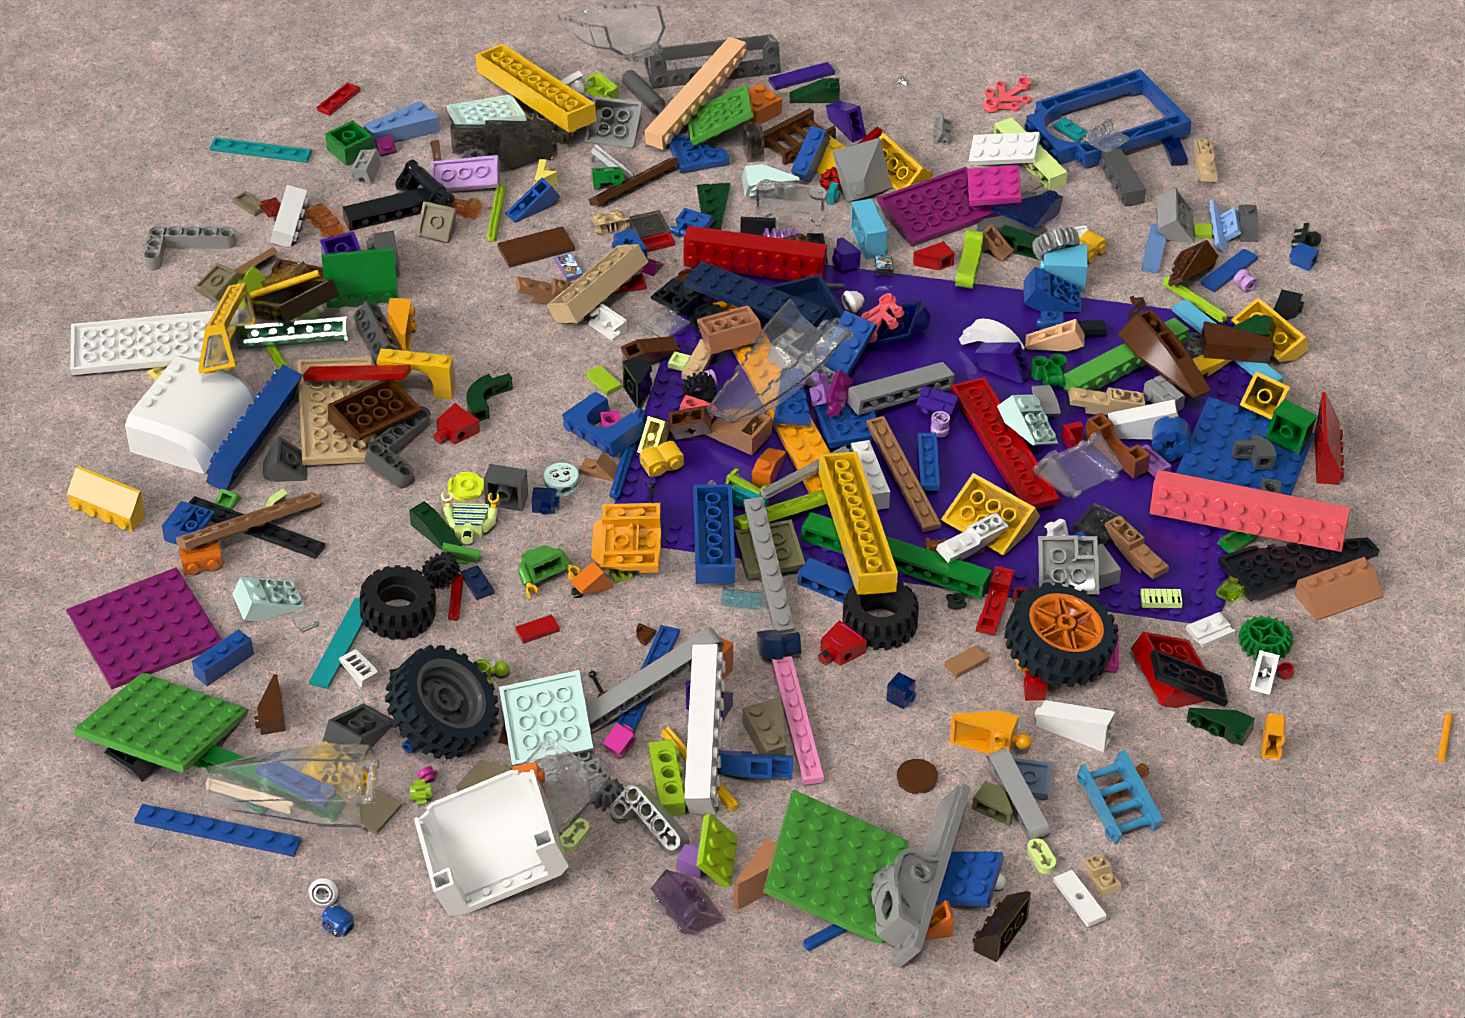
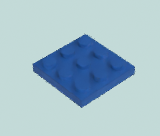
[814,401,877,448]
[935,851,1005,906]

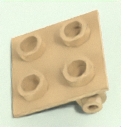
[588,209,630,235]

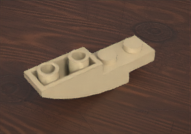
[1194,138,1218,182]
[1068,387,1145,415]

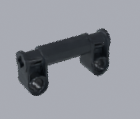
[395,160,455,207]

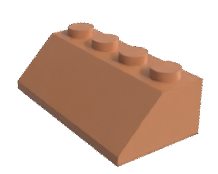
[1295,557,1383,621]

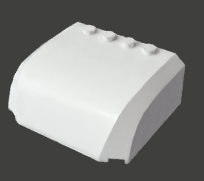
[125,356,256,474]
[414,770,569,916]

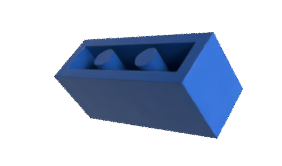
[791,126,831,183]
[798,558,854,603]
[192,629,254,686]

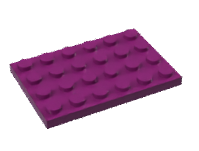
[877,167,1001,246]

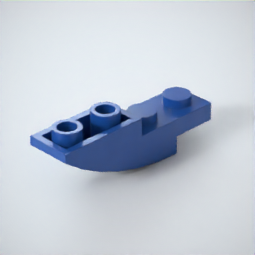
[717,750,793,779]

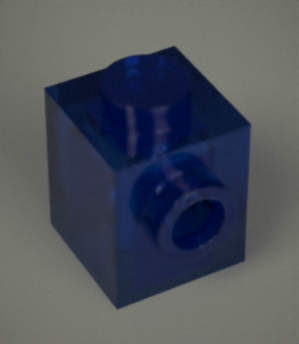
[531,487,560,515]
[887,672,916,709]

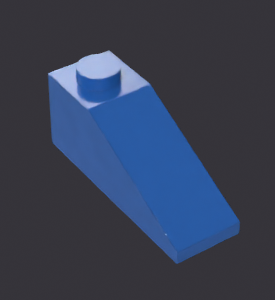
[505,178,560,223]

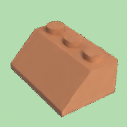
[697,306,762,354]

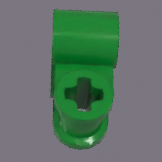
[1031,354,1066,387]

